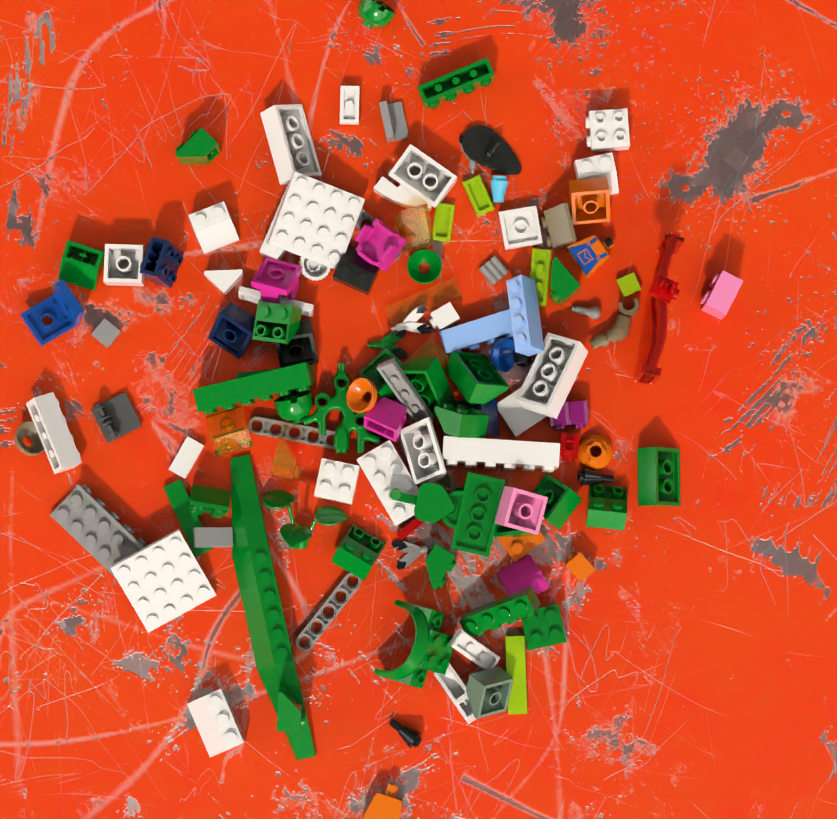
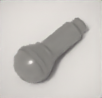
[572,306,601,319]

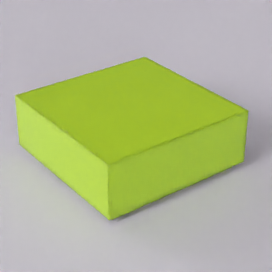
[616,272,642,298]

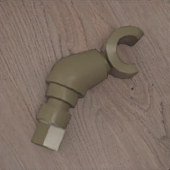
[589,297,639,349]

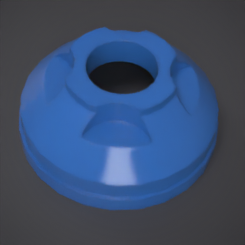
[489,338,515,373]

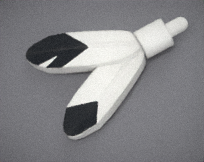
[391,305,432,334]

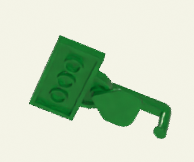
[388,472,506,557]

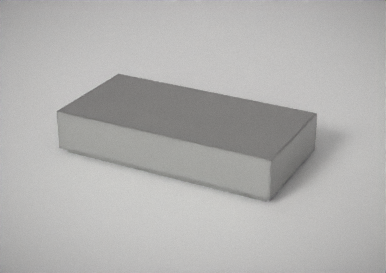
[193,527,233,548]

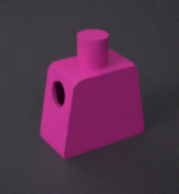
[364,397,407,442]

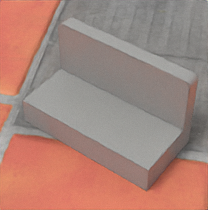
[379,101,409,143]

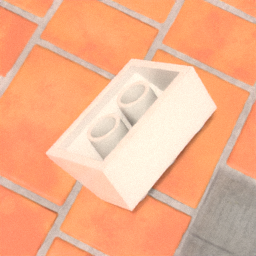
[388,144,457,208]
[400,417,447,485]
[187,688,246,757]

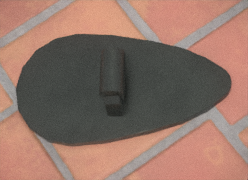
[462,125,521,175]

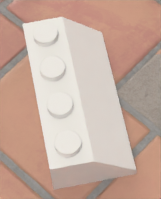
[260,104,322,185]

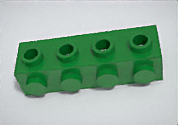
[417,58,495,109]
[459,587,541,637]

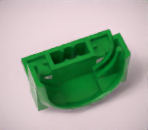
[374,600,453,689]

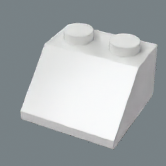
[574,152,619,195]
[188,201,239,254]

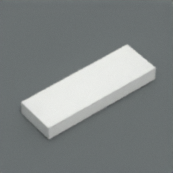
[448,628,501,670]

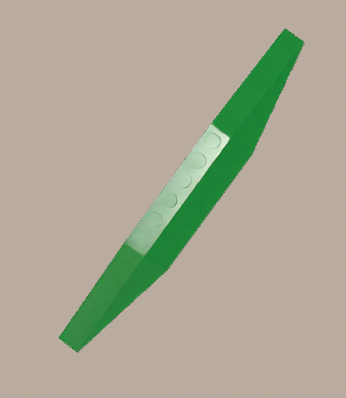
[231,454,316,760]

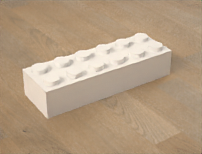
[442,436,560,473]

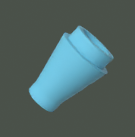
[490,175,509,203]

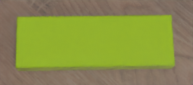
[530,248,551,307]

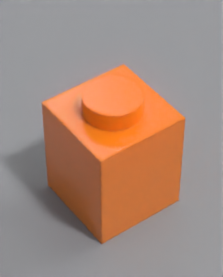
[565,552,596,582]

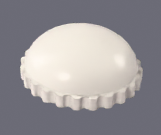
[299,257,330,281]

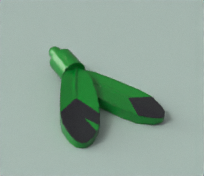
[367,330,407,358]

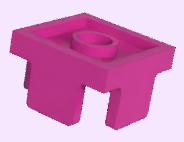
[355,218,408,272]
[251,257,302,304]

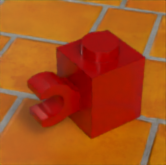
[647,274,680,304]
[559,433,580,462]

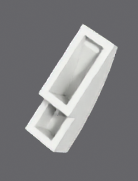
[373,176,432,212]
[433,663,476,725]

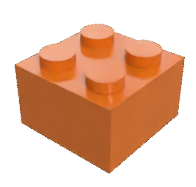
[569,177,610,225]

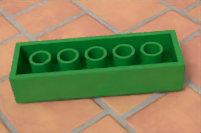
[193,362,314,415]

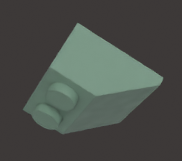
[466,666,514,719]

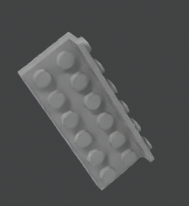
[50,484,148,578]

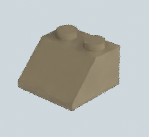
[541,202,576,251]

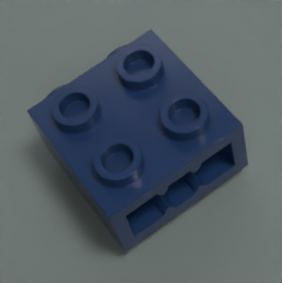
[140,237,184,288]

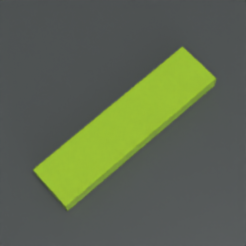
[505,636,527,714]

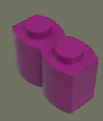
[550,400,589,431]

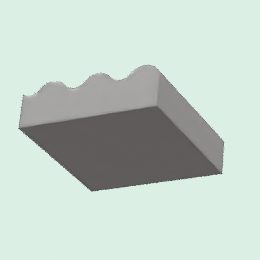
[479,256,509,286]
[91,318,121,348]

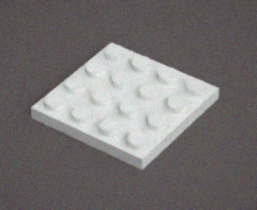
[267,171,365,270]
[110,529,216,633]

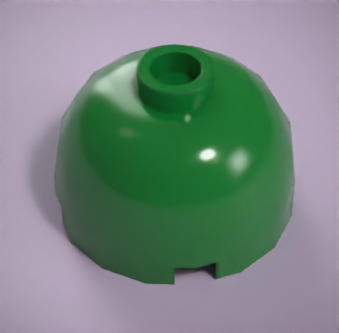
[358,0,396,29]
[274,391,313,424]

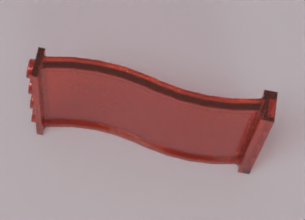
[634,233,685,385]

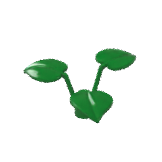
[262,490,349,549]

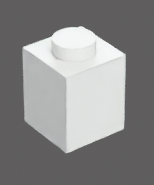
[429,302,460,331]

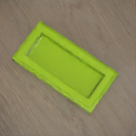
[462,174,495,217]
[431,203,455,243]

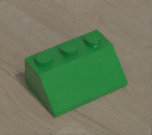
[445,351,509,405]
[400,356,457,416]
[637,447,681,507]

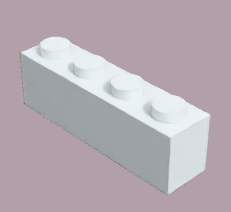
[26,392,82,474]

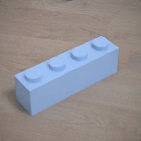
[506,275,545,357]
[439,309,513,356]

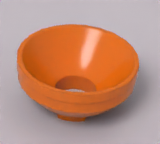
[346,378,377,413]
[578,435,612,470]

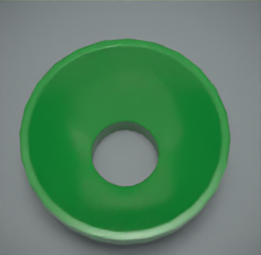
[407,249,442,284]

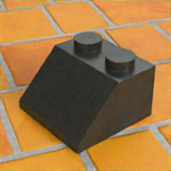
[333,245,380,295]
[275,319,318,368]

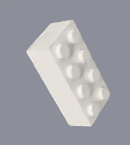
[516,333,588,419]
[356,440,419,527]

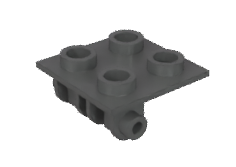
[91,392,142,443]

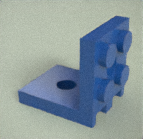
[20,280,84,347]

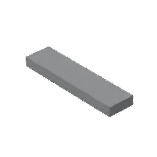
[377,358,435,423]

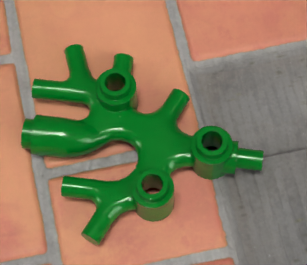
[302,363,381,454]

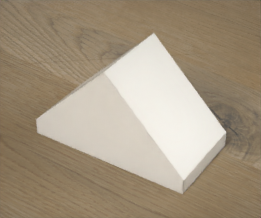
[204,269,244,296]

